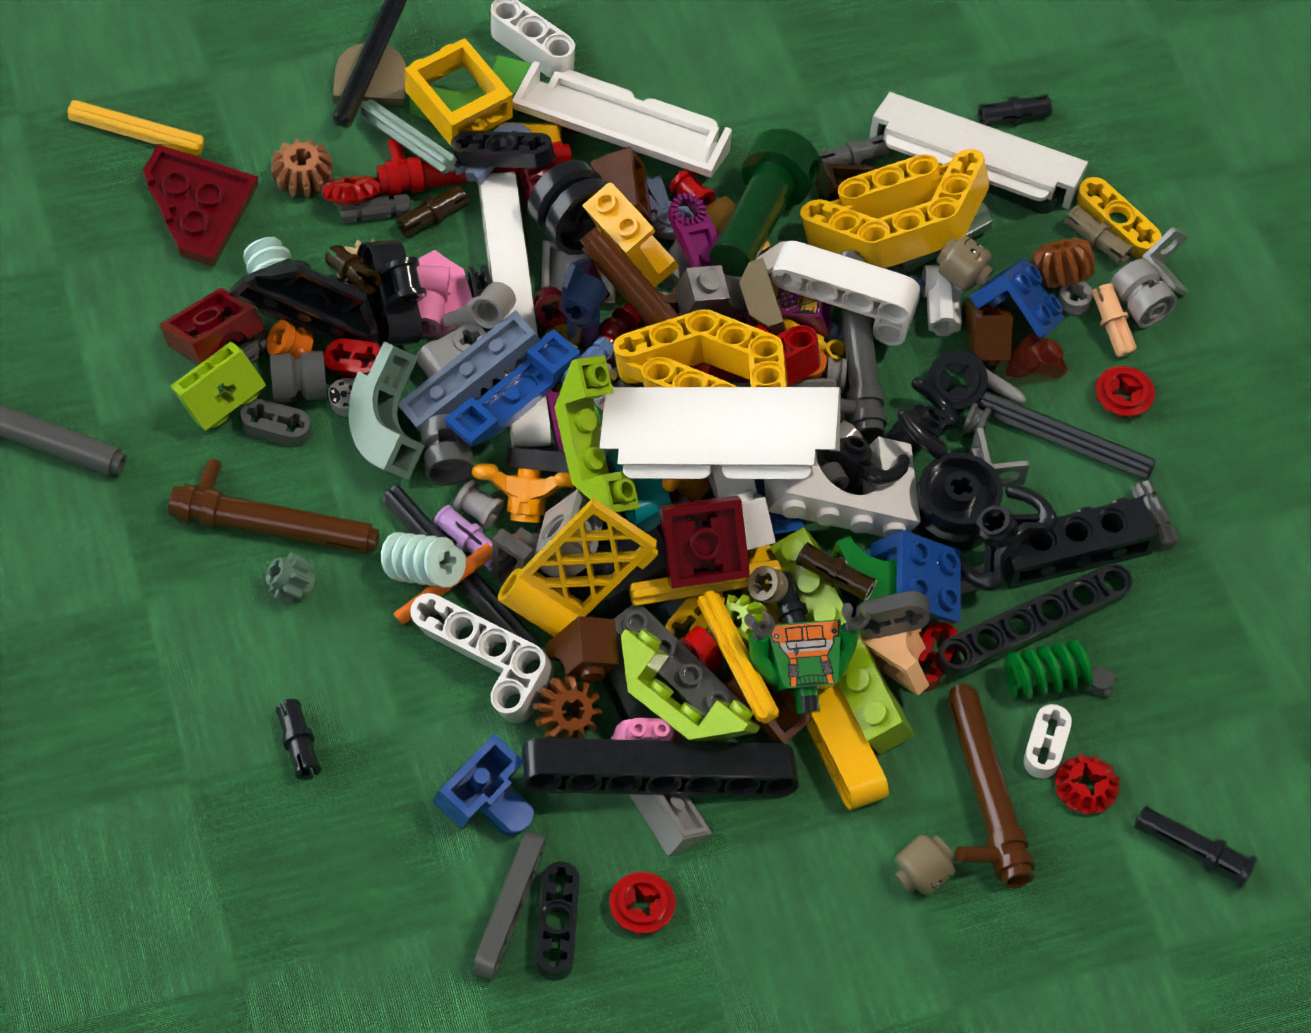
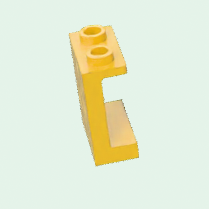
[582,182,680,287]

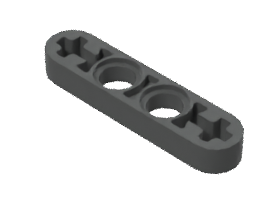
[472,830,547,980]

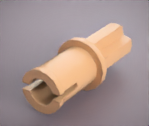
[1091,283,1137,357]

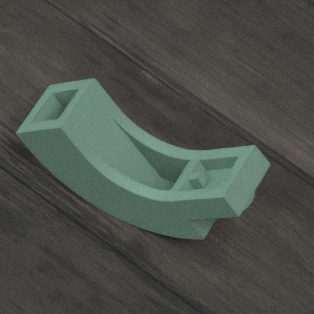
[348,341,425,480]

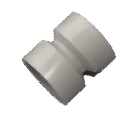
[1110,258,1178,328]

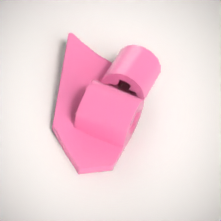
[417,250,472,337]

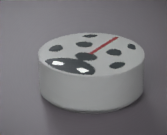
[328,378,355,417]

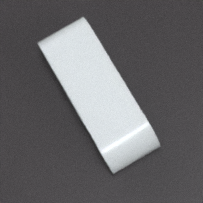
[491,0,575,78]

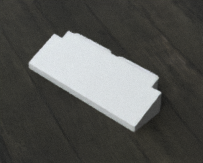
[513,61,732,178]
[869,92,1088,210]
[600,387,841,479]

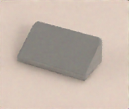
[629,794,712,856]

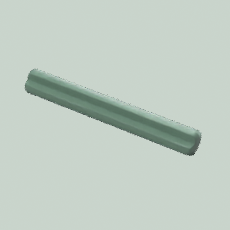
[358,99,457,174]

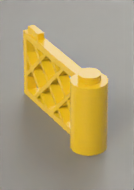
[498,498,658,637]

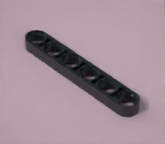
[935,563,1132,677]

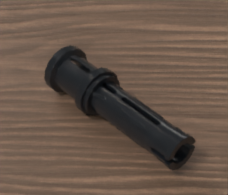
[1134,805,1258,890]

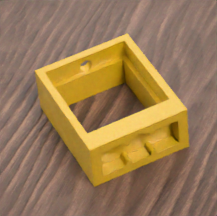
[404,38,513,146]

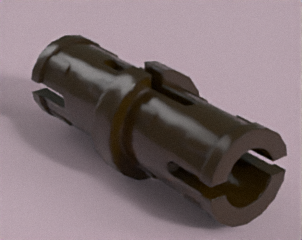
[396,184,469,238]
[325,245,382,294]
[795,542,877,602]

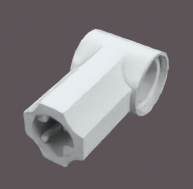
[922,265,962,336]

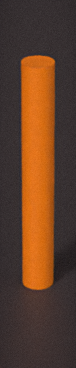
[393,542,492,626]

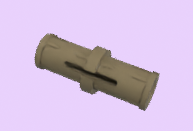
[1064,205,1134,266]

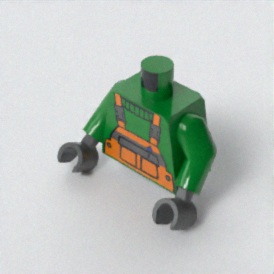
[744,603,870,715]

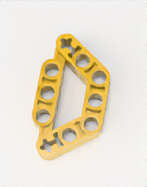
[800,149,990,269]
[613,309,788,387]

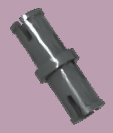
[818,134,890,169]

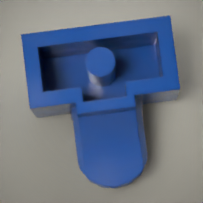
[432,733,534,837]

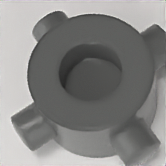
[1084,666,1117,698]

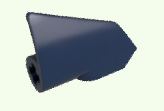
[561,258,610,347]

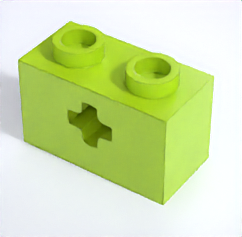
[170,341,266,431]

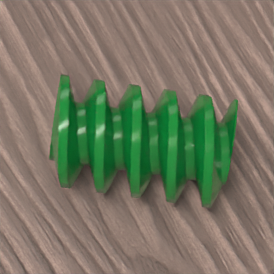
[1004,639,1093,700]

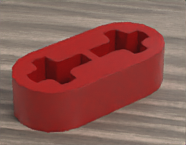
[324,338,381,378]
[918,622,958,692]
[682,625,723,674]

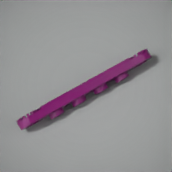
[668,193,755,383]

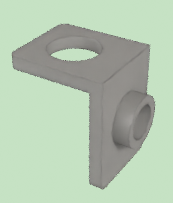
[1143,227,1188,296]
[969,427,1029,487]

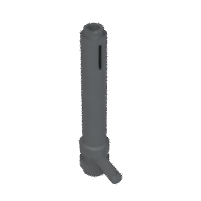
[840,250,887,440]
[0,404,127,477]

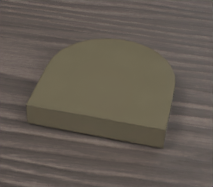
[333,43,406,107]

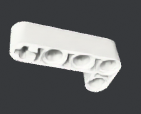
[770,241,920,346]
[410,593,554,724]

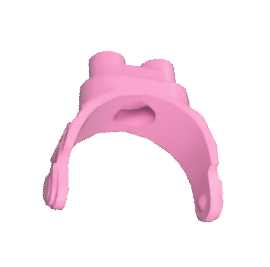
[611,718,684,741]

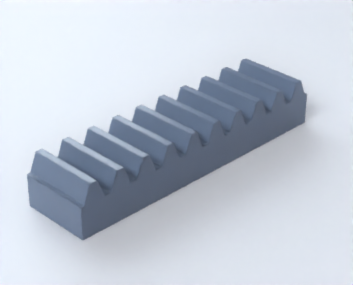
[398,310,540,432]

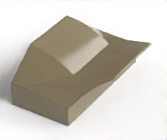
[740,258,787,335]

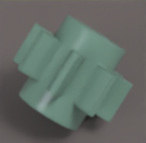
[265,552,315,605]

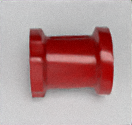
[669,169,716,216]

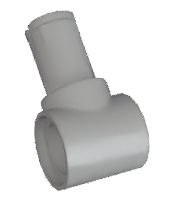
[443,282,516,333]

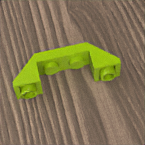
[554,355,640,513]
[621,629,761,742]

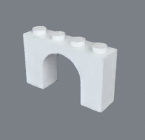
[764,436,920,537]

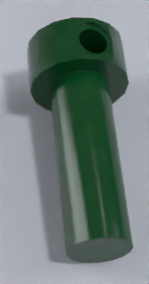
[710,129,821,277]

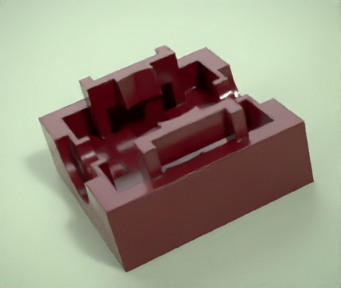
[159,288,264,365]
[659,495,750,589]

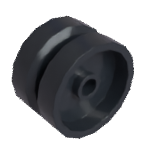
[528,160,608,255]
[916,453,1003,551]

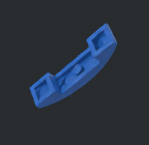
[444,329,580,446]

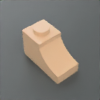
[860,628,929,696]

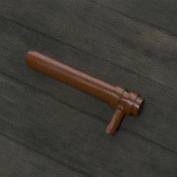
[580,226,729,382]
[168,459,380,554]
[947,684,1035,888]

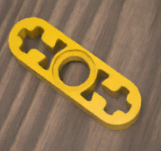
[1076,177,1162,259]

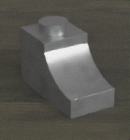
[674,265,750,318]
[492,527,545,585]

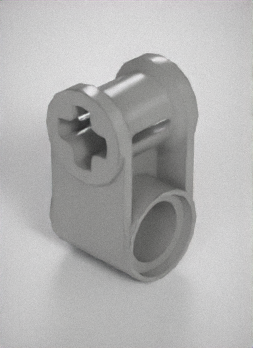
[416,324,486,379]

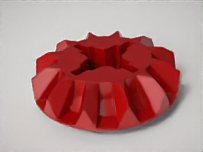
[322,175,381,205]
[1095,366,1155,420]
[1055,752,1120,814]
[609,872,676,936]

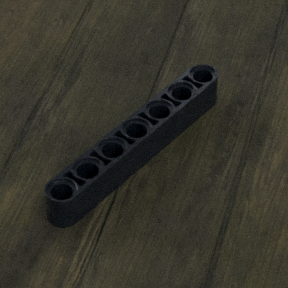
[521,738,799,797]

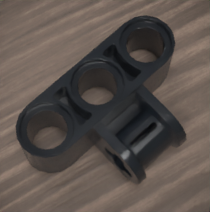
[357,240,427,346]

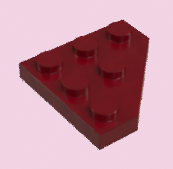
[143,144,259,267]

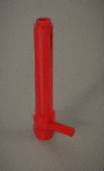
[376,138,572,197]

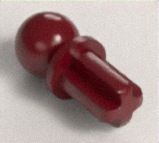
[599,303,642,341]

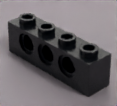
[1003,496,1159,590]

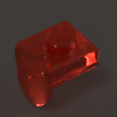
[1005,334,1068,379]

